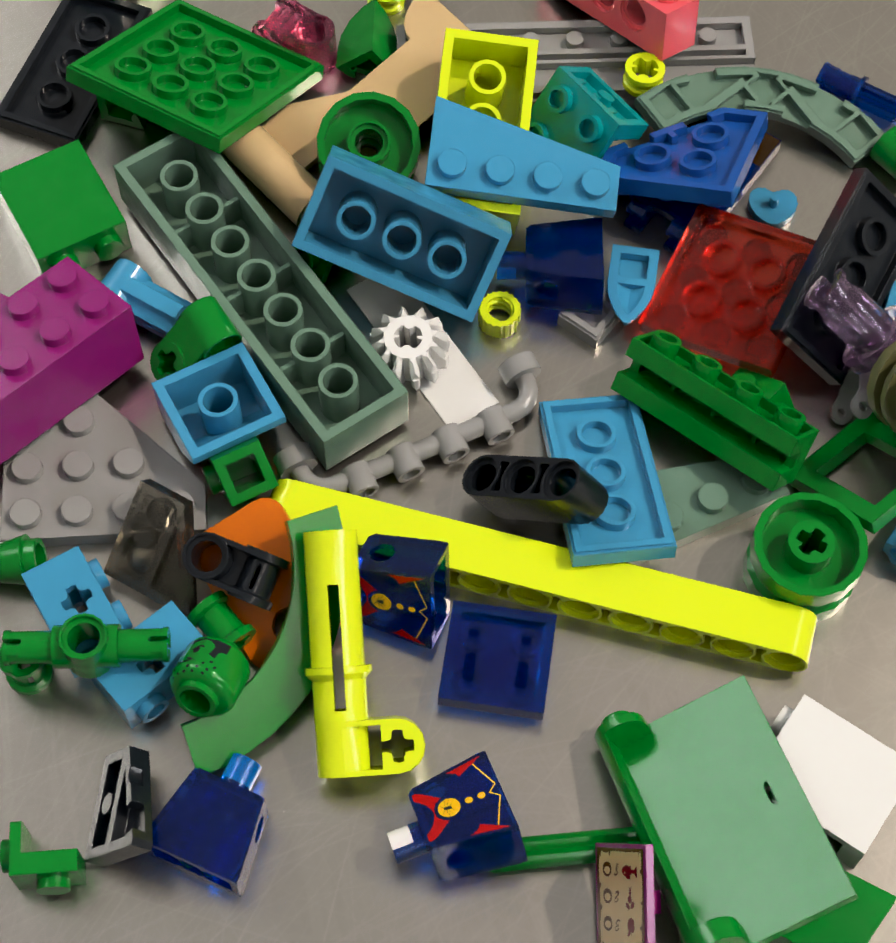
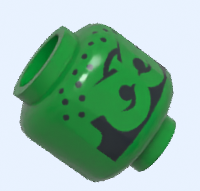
[169,636,250,718]

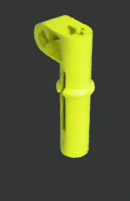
[303,529,425,778]

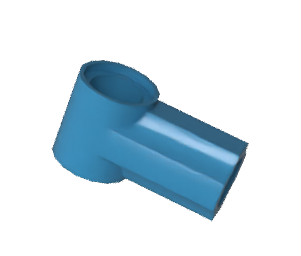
[101,258,192,338]

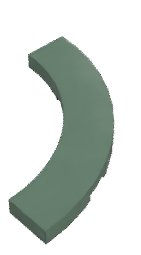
[633,66,884,169]

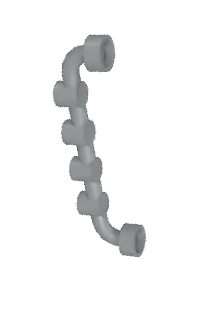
[273,351,542,498]

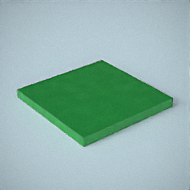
[66,0,324,154]

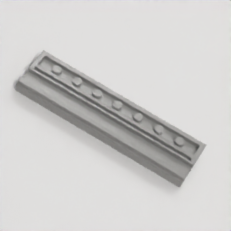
[396,16,756,110]

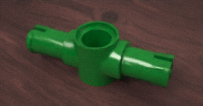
[1,613,171,679]

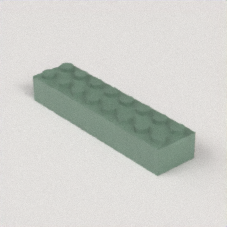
[113,133,409,470]

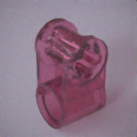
[252,0,337,74]

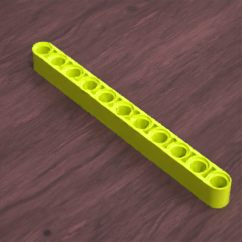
[270,478,817,672]

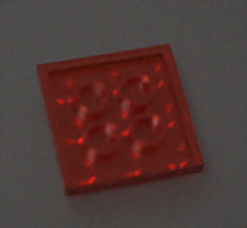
[638,204,816,378]

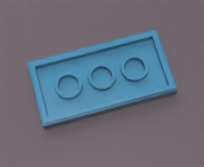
[538,395,677,567]

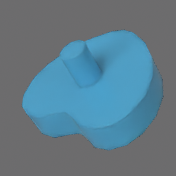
[747,188,798,230]

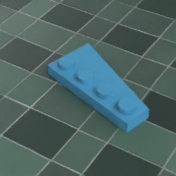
[425,96,621,218]

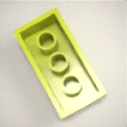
[437,28,539,235]

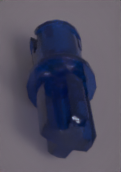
[816,62,896,123]

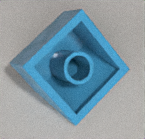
[151,342,287,464]

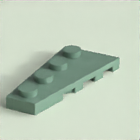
[625,460,790,565]

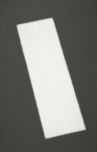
[346,278,499,424]

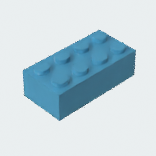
[291,145,512,322]

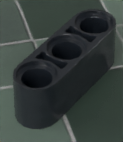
[462,455,609,524]

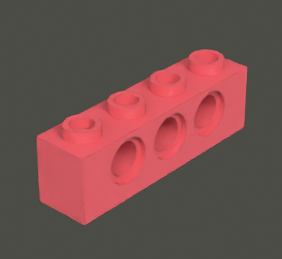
[567,0,699,61]

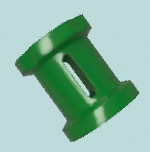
[187,591,256,650]
[0,642,54,696]

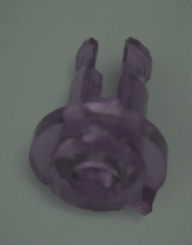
[804,268,896,374]

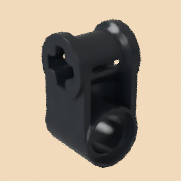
[182,532,291,611]

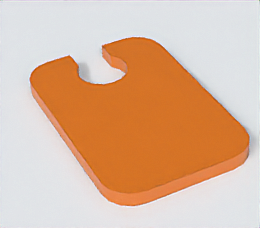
[201,498,341,667]

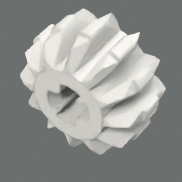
[369,306,451,391]

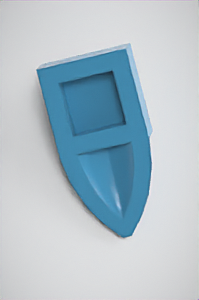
[606,244,660,326]

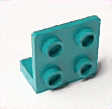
[529,66,649,159]

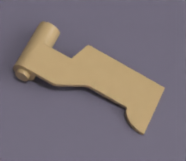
[222,0,471,227]

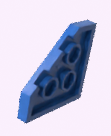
[602,107,768,208]

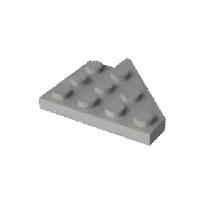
[0,394,208,547]

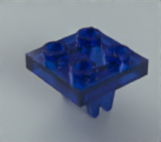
[438,600,557,720]

